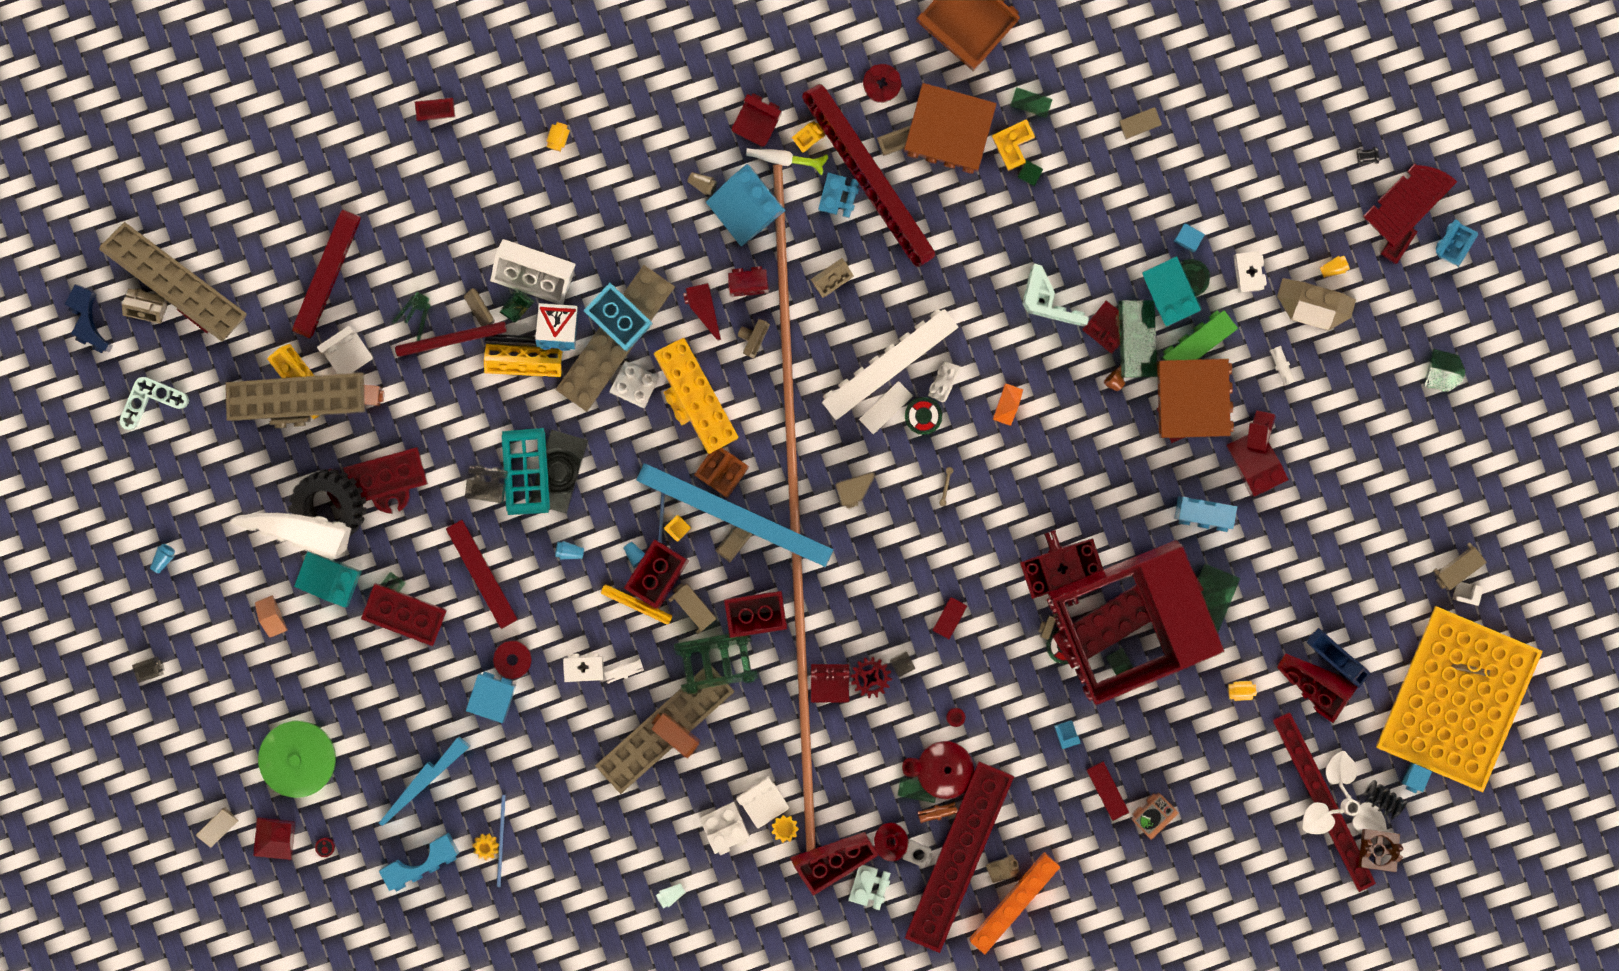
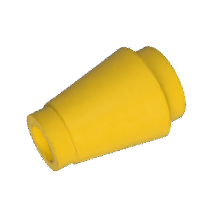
[1320,256,1350,278]

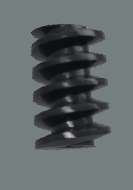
[1364,780,1407,820]

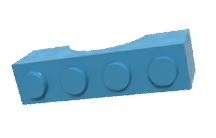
[379,833,460,892]

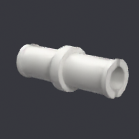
[1270,346,1295,386]
[604,659,644,684]

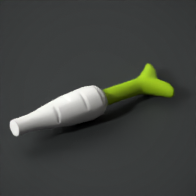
[746,148,828,175]

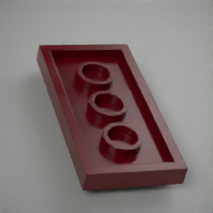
[361,583,447,646]

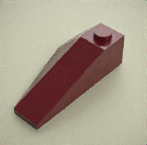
[1277,654,1358,723]

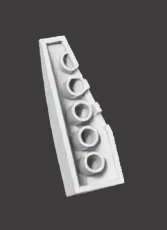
[231,513,351,558]

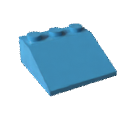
[706,164,786,247]

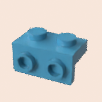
[1436,219,1478,267]

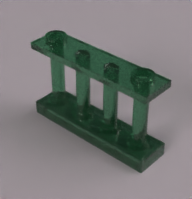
[674,634,759,694]

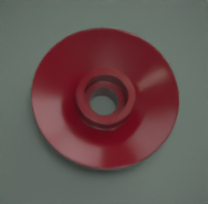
[874,823,908,861]

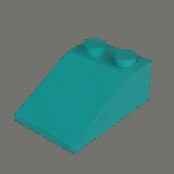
[1142,256,1201,327]
[294,551,362,608]

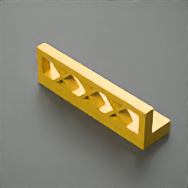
[267,344,320,420]
[484,344,563,377]

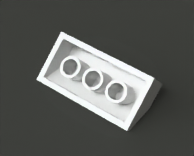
[490,239,576,305]

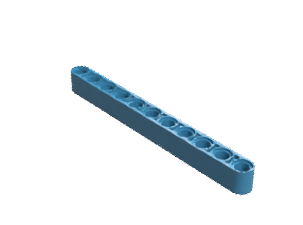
[636,463,833,567]

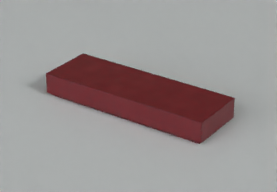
[1086,761,1130,821]

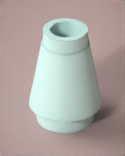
[656,883,685,908]

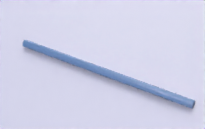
[658,492,665,543]
[497,795,506,887]

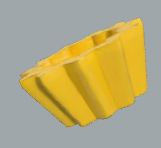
[772,815,799,843]
[472,833,499,861]

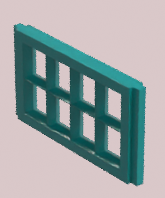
[502,428,550,515]

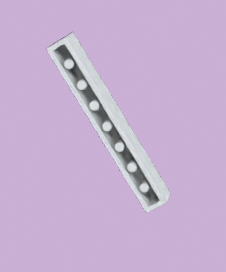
[822,309,958,420]

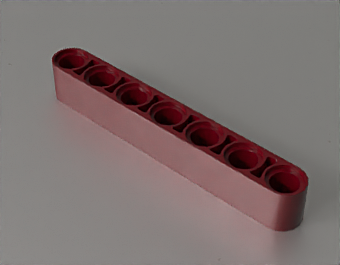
[292,209,361,339]

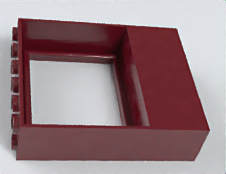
[1047,540,1225,706]

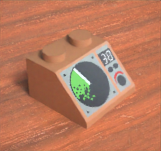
[1131,792,1179,840]

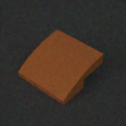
[694,447,749,498]

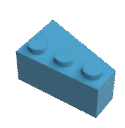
[1174,496,1237,532]

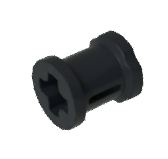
[1357,146,1379,166]

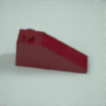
[683,283,721,341]

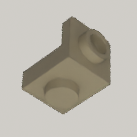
[1038,613,1057,640]
[986,854,1019,883]

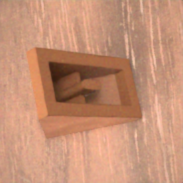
[255,595,288,638]

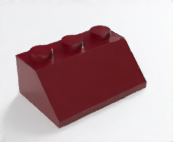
[624,539,690,609]
[724,591,787,638]

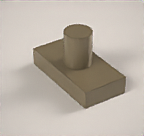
[738,319,770,359]

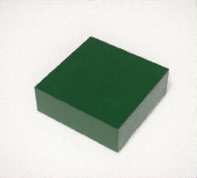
[1017,160,1043,186]

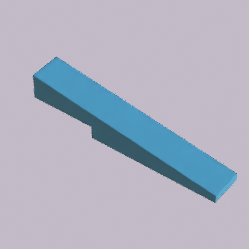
[379,737,471,826]

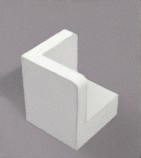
[1452,582,1483,606]

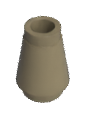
[687,172,717,195]

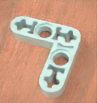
[120,377,189,430]

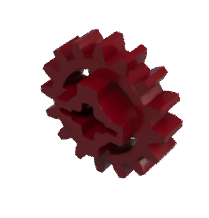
[850,656,892,698]

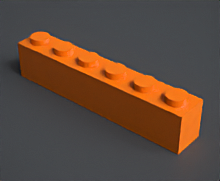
[969,852,1060,954]

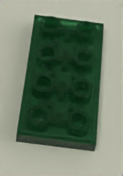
[1119,300,1157,378]
[1198,563,1241,634]

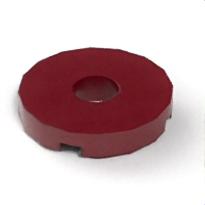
[493,640,532,679]

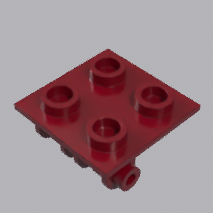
[1082,300,1136,354]
[811,664,850,703]

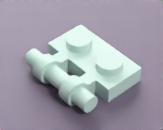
[848,865,891,910]

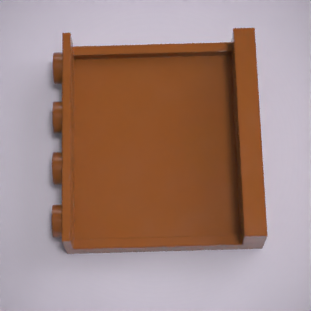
[916,0,1020,72]
[904,83,997,174]
[1157,359,1234,438]

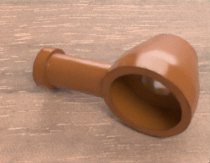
[1104,357,1134,391]

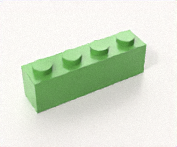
[1161,310,1238,361]

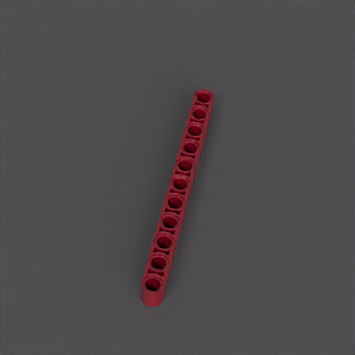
[802,84,935,267]

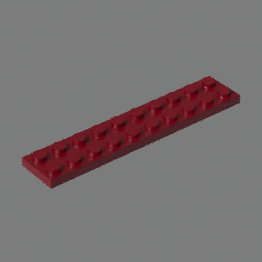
[904,761,1014,953]

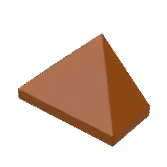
[993,383,1023,426]

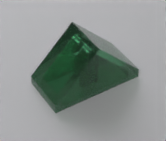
[500,288,535,323]

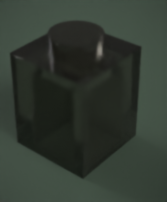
[889,651,916,677]
[132,657,165,683]

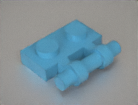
[818,173,859,218]

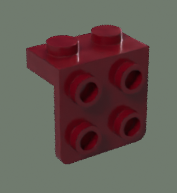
[732,93,782,147]

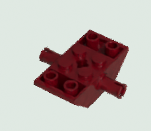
[1020,530,1104,607]

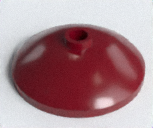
[917,741,974,799]

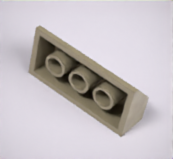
[835,472,875,509]

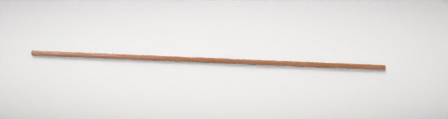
[773,165,816,852]

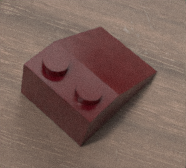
[728,266,769,297]
[1226,435,1289,497]

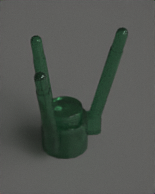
[392,292,431,341]

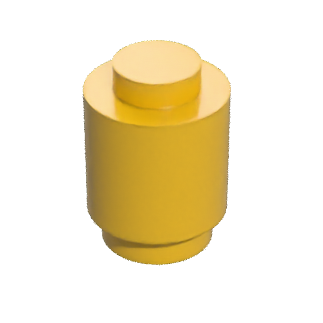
[546,122,570,152]
[1228,681,1256,701]

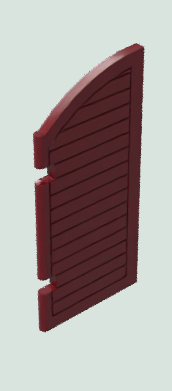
[1363,163,1457,247]

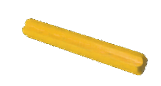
[601,585,672,625]

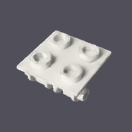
[609,361,660,408]
[928,361,961,403]

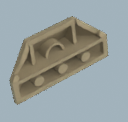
[1277,278,1356,331]

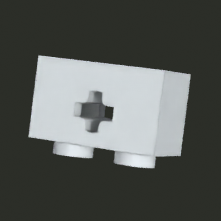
[1233,251,1266,293]
[563,653,604,682]

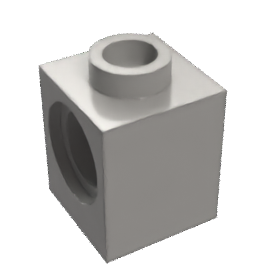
[902,839,933,868]

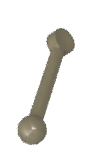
[939,467,953,507]

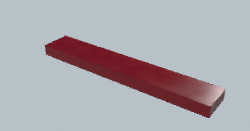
[446,519,518,629]

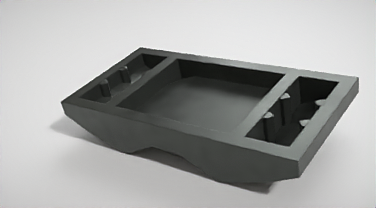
[530,430,589,514]

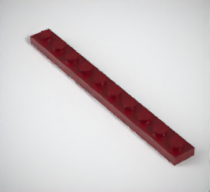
[1272,712,1376,892]

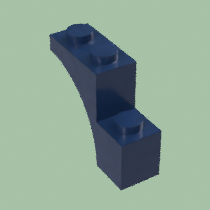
[65,284,113,353]
[1306,628,1371,688]

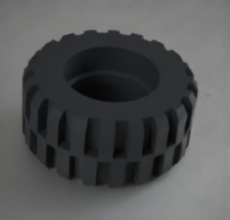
[288,469,367,537]

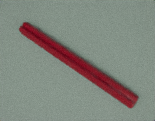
[395,321,507,357]

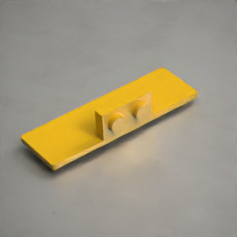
[654,338,738,454]

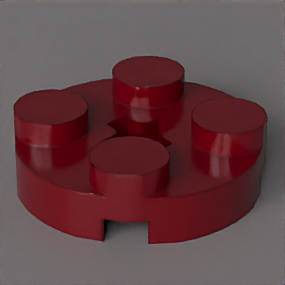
[863,64,901,103]

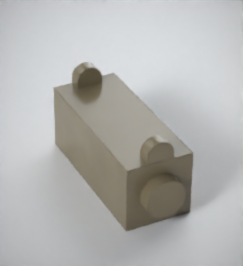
[1433,542,1487,590]
[668,583,717,634]

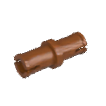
[917,802,957,823]

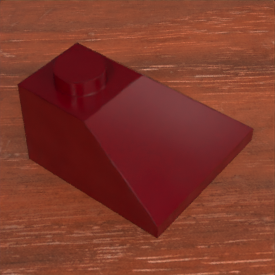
[253,818,296,860]

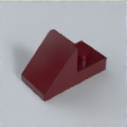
[1247,410,1276,452]

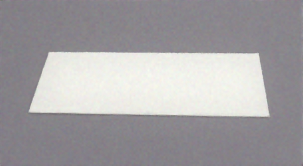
[859,381,913,434]

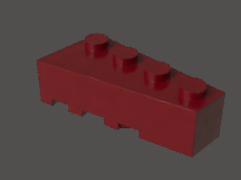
[790,832,878,896]

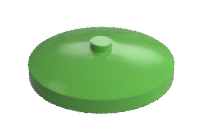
[258,721,336,798]

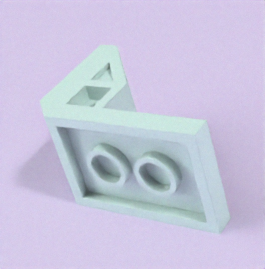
[1022,264,1089,327]

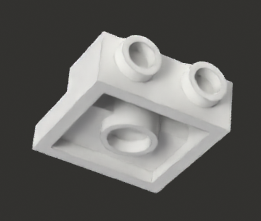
[699,802,750,855]

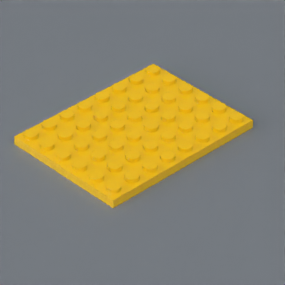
[1376,606,1543,792]

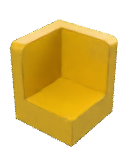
[664,515,691,542]

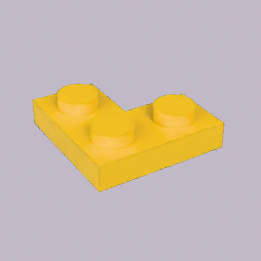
[992,119,1035,171]

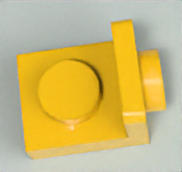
[791,121,825,153]

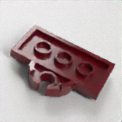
[343,447,428,514]

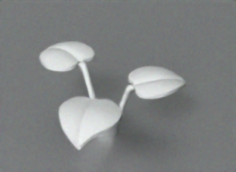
[1302,751,1387,834]

